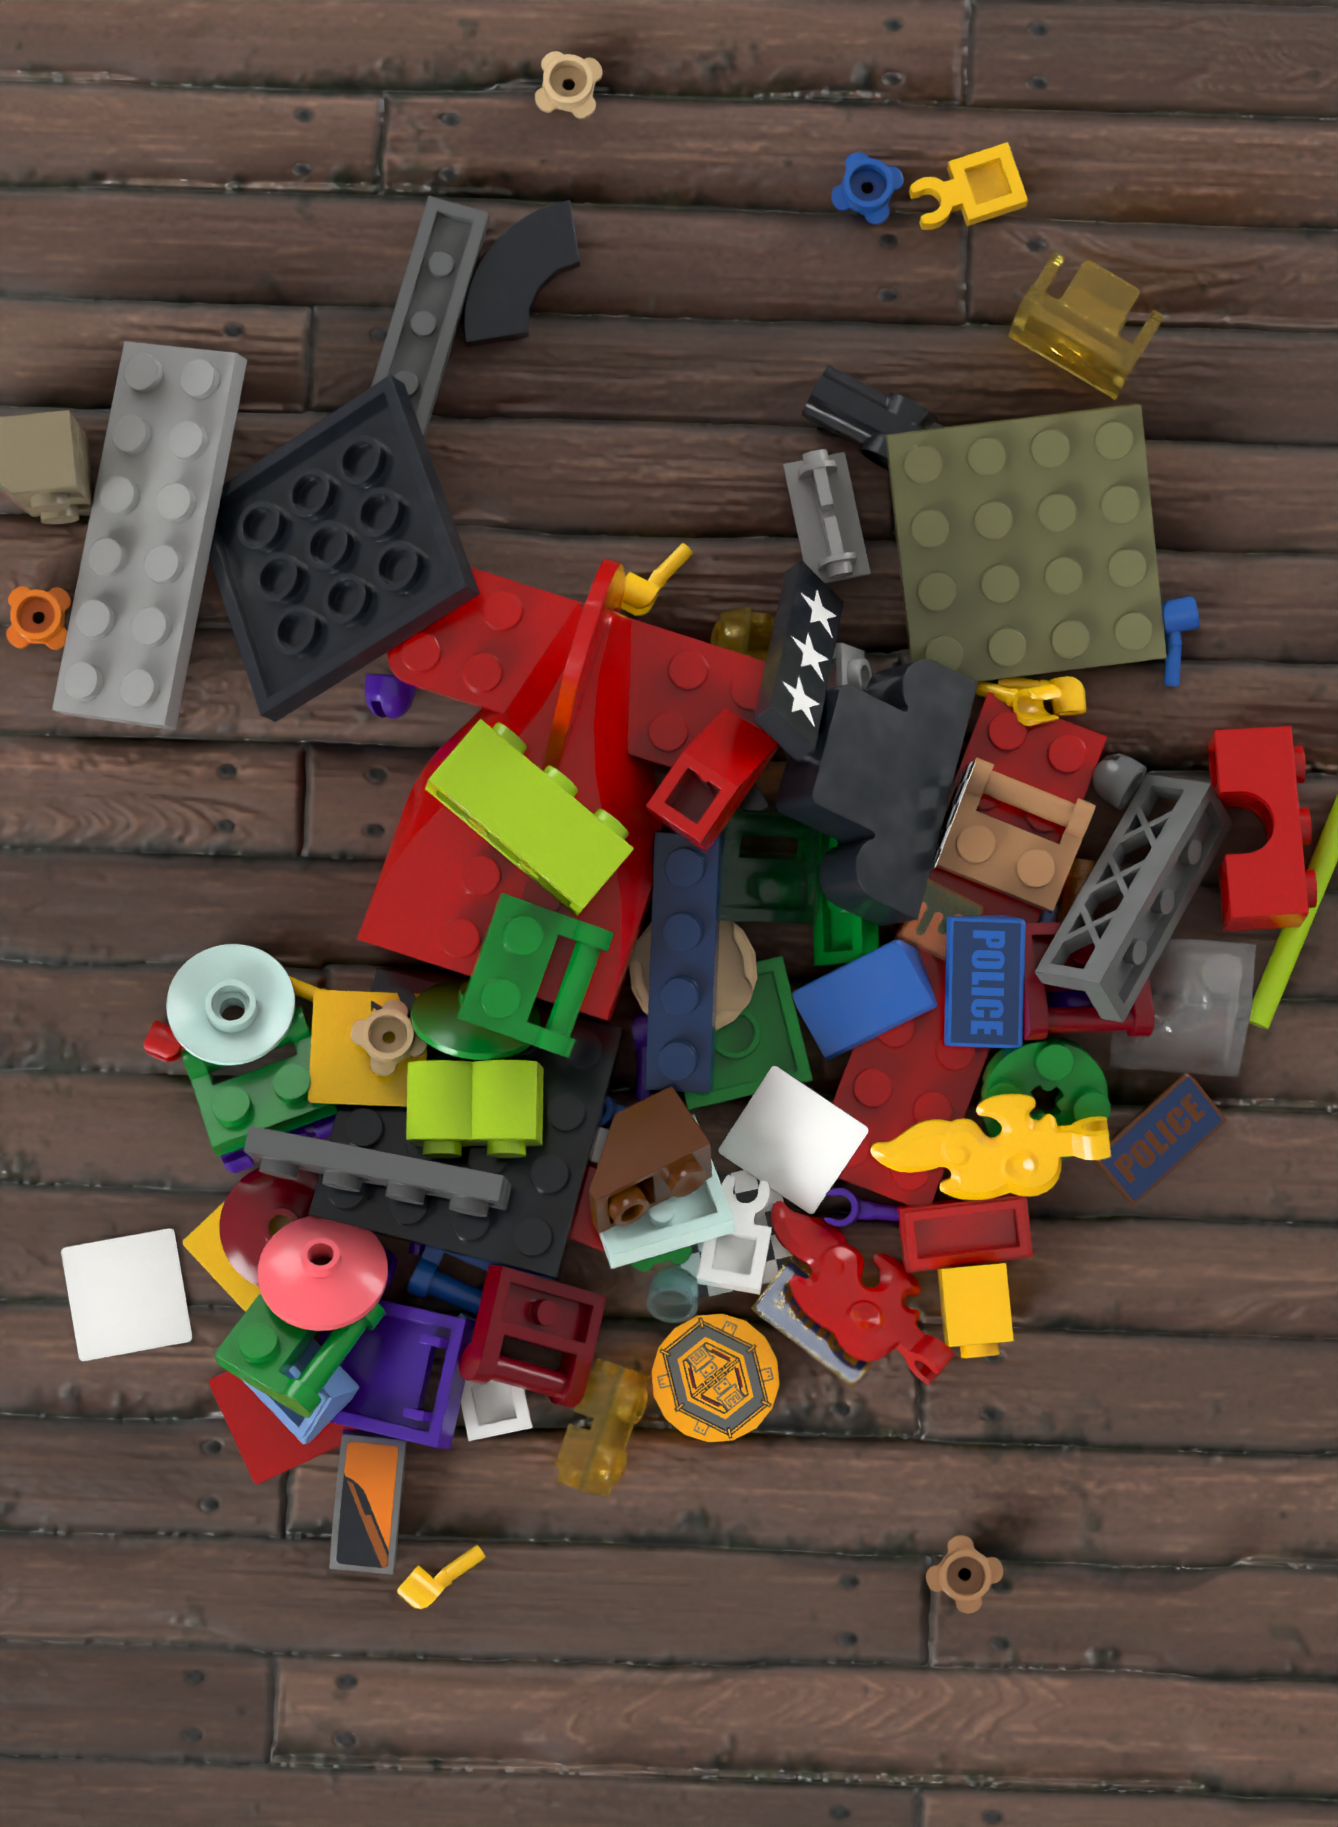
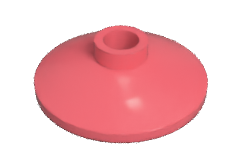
[258,1216,388,1331]

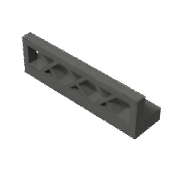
[1035,774,1233,1023]

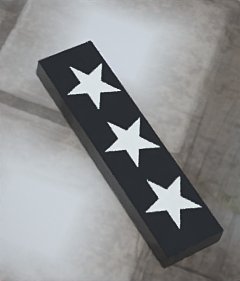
[754,560,844,761]

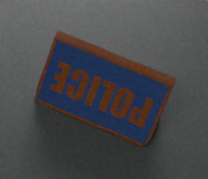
[1090,1071,1227,1206]

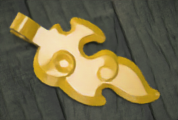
[871,1094,1111,1201]

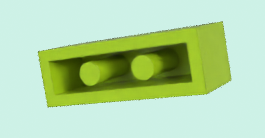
[425,719,634,917]

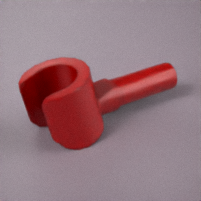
[144,1020,184,1062]

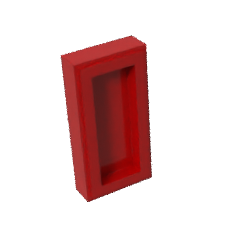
[897,1193,1033,1273]

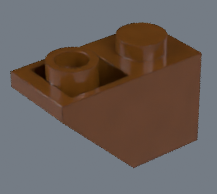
[589,1086,712,1234]

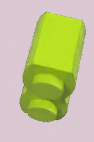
[406,1060,544,1158]

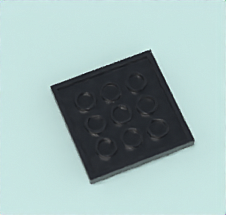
[209,375,480,722]
[308,968,625,1280]

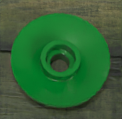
[411,980,540,1060]

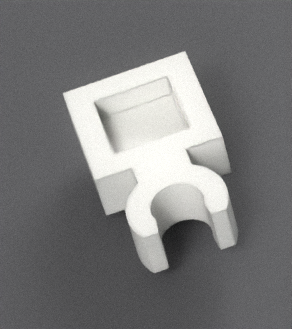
[697,1175,772,1295]

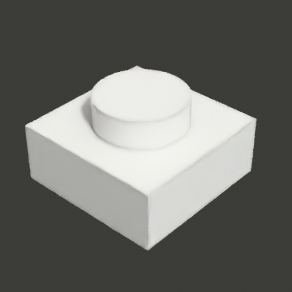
[461,1380,533,1441]

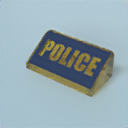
[750,1257,872,1387]

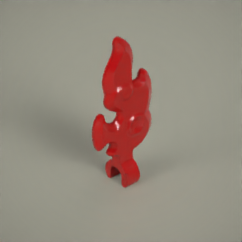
[771,1201,955,1385]

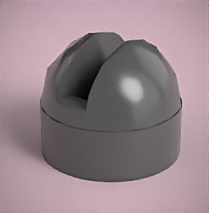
[1091,753,1147,810]

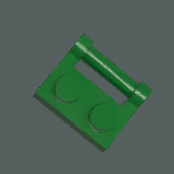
[456,893,614,1058]
[181,1006,338,1157]
[214,1292,385,1418]

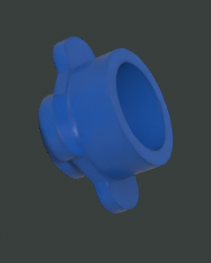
[831,152,904,225]

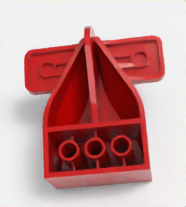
[357,558,769,1022]

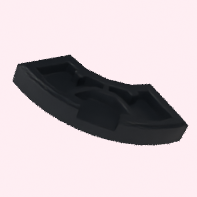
[465,200,581,347]

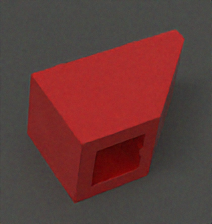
[646,707,780,853]

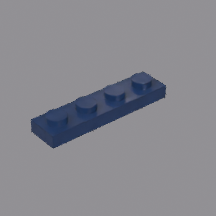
[645,829,723,1094]

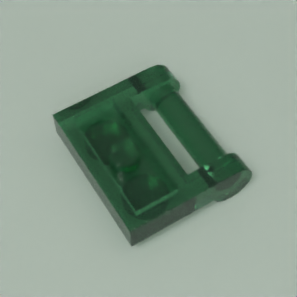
[720,806,830,924]

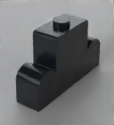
[776,659,978,926]

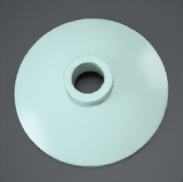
[166,944,295,1065]

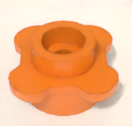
[6,586,71,650]

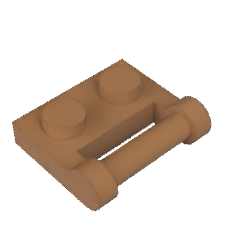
[936,757,1096,913]

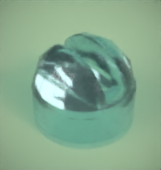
[646,1266,700,1323]

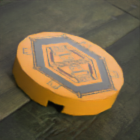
[651,1314,780,1442]

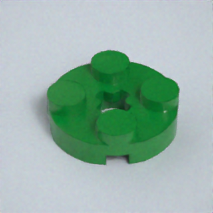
[979,1037,1111,1161]

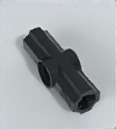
[802,365,944,471]

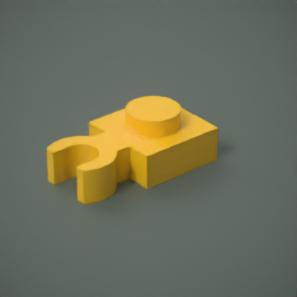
[909,142,1028,230]

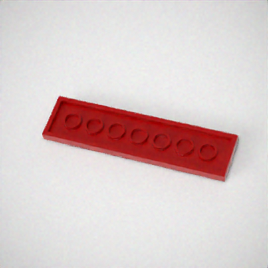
[832,692,1107,1206]

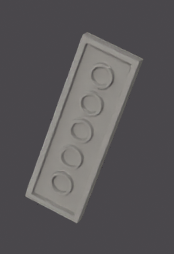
[52,341,247,730]

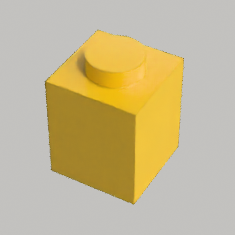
[937,1263,1014,1358]

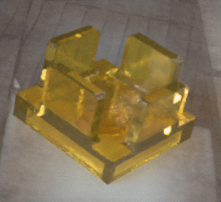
[1008,251,1165,400]

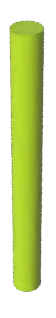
[1245,794,1338,1029]

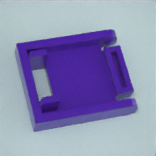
[318,1299,476,1449]

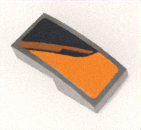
[329,1429,407,1575]

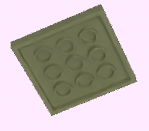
[885,403,1167,682]

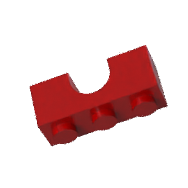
[1207,726,1317,932]

